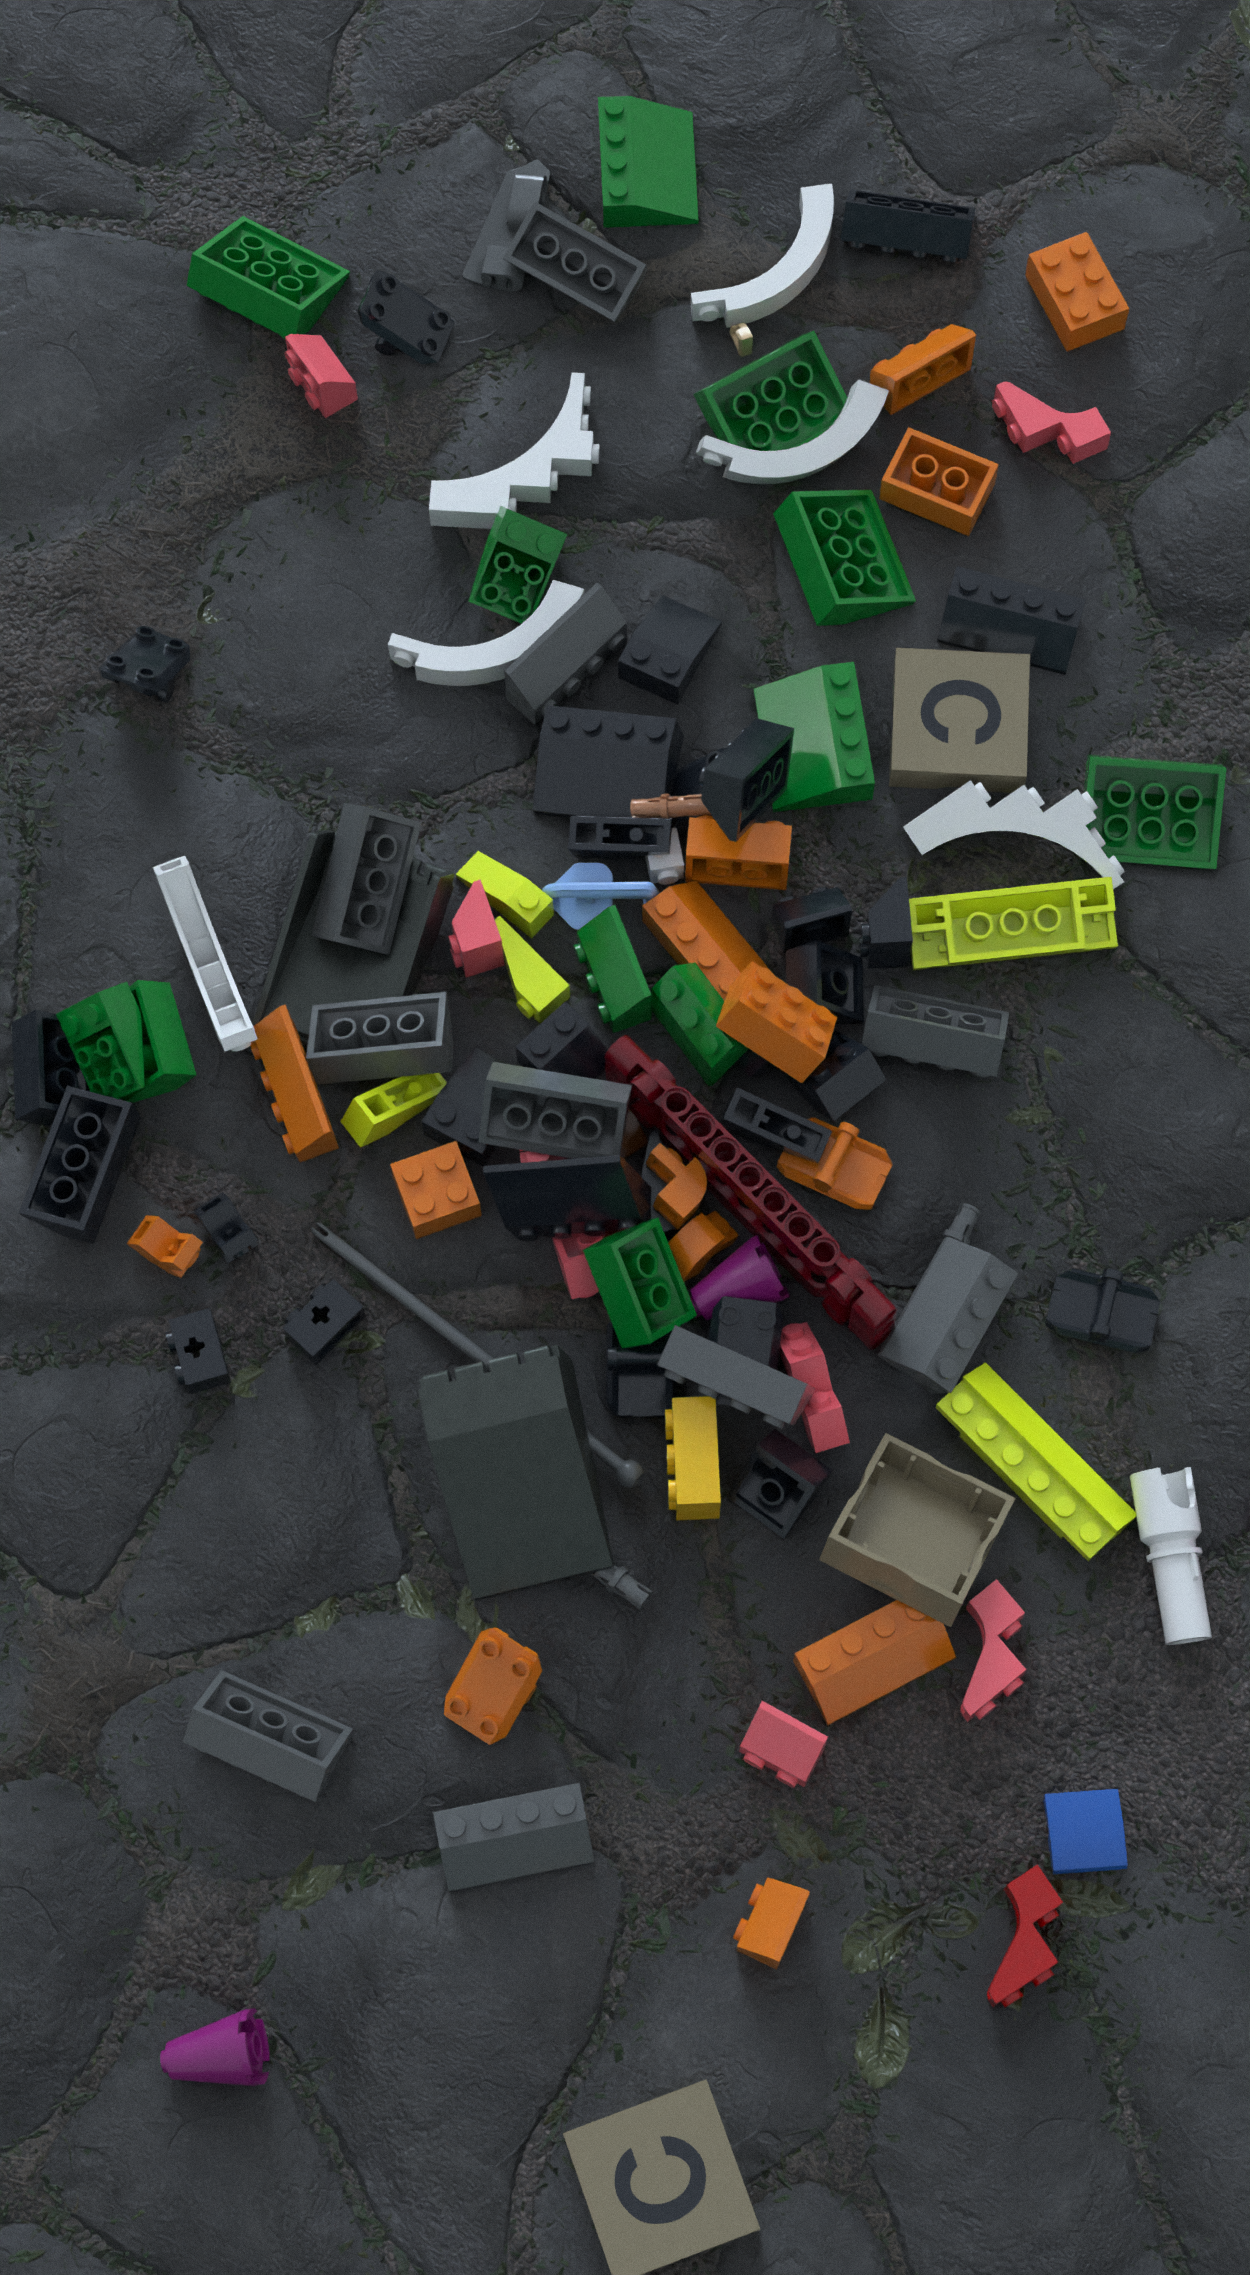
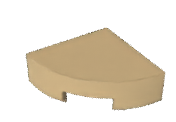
[729,322,753,357]

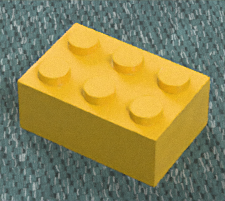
[665,1396,721,1520]

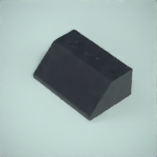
[12,1009,90,1125]

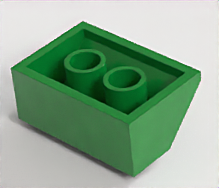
[573,905,652,1033]
[651,963,749,1086]
[122,980,196,1103]
[583,1218,697,1348]

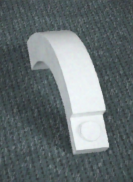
[691,183,834,328]
[696,380,889,484]
[388,580,584,686]

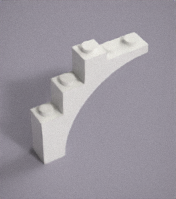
[429,373,600,529]
[903,780,1125,889]
[153,856,258,1051]

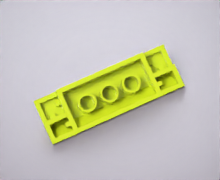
[909,877,1118,970]
[936,1362,1136,1562]

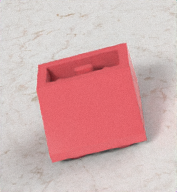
[284,334,358,418]

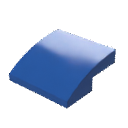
[1043,1789,1128,1874]

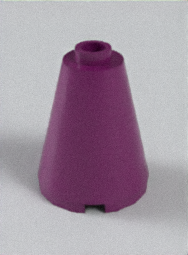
[690,1235,790,1321]
[160,2008,270,2086]

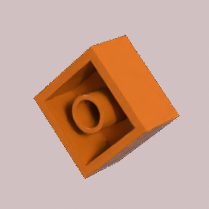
[390,1141,482,1239]

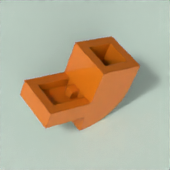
[646,1143,707,1230]
[668,1211,739,1282]
[127,1215,203,1278]

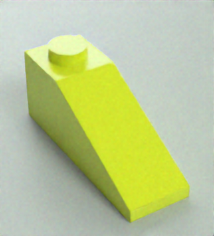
[456,851,554,939]
[495,916,570,1024]
[340,1073,447,1148]

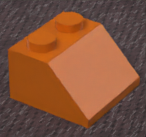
[733,1877,810,1970]

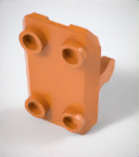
[777,1117,893,1210]
[444,1628,542,1745]

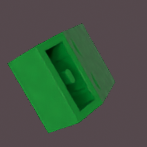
[468,506,567,624]
[56,982,145,1099]

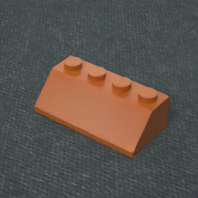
[642,881,772,1001]
[250,1005,339,1162]
[793,1600,956,1725]

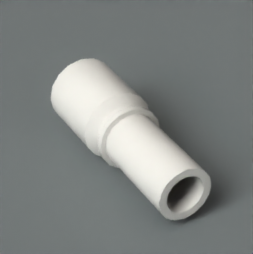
[1130,1467,1212,1645]

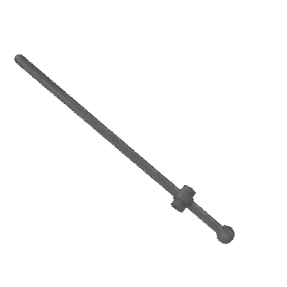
[311,1223,644,1488]

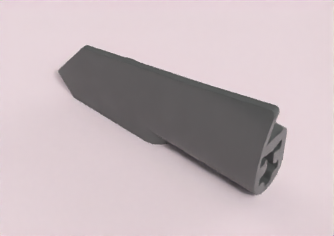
[462,159,551,291]

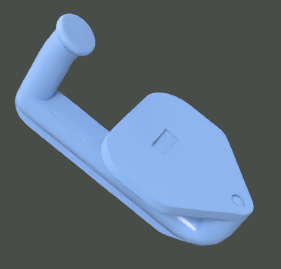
[542,863,660,930]

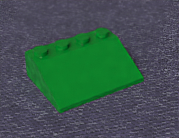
[598,96,699,228]
[186,216,350,339]
[693,330,847,451]
[773,490,916,626]
[754,662,875,812]
[1080,755,1226,869]

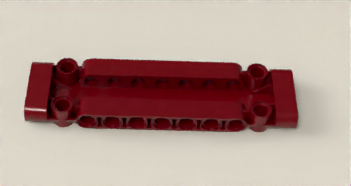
[605,1035,898,1351]

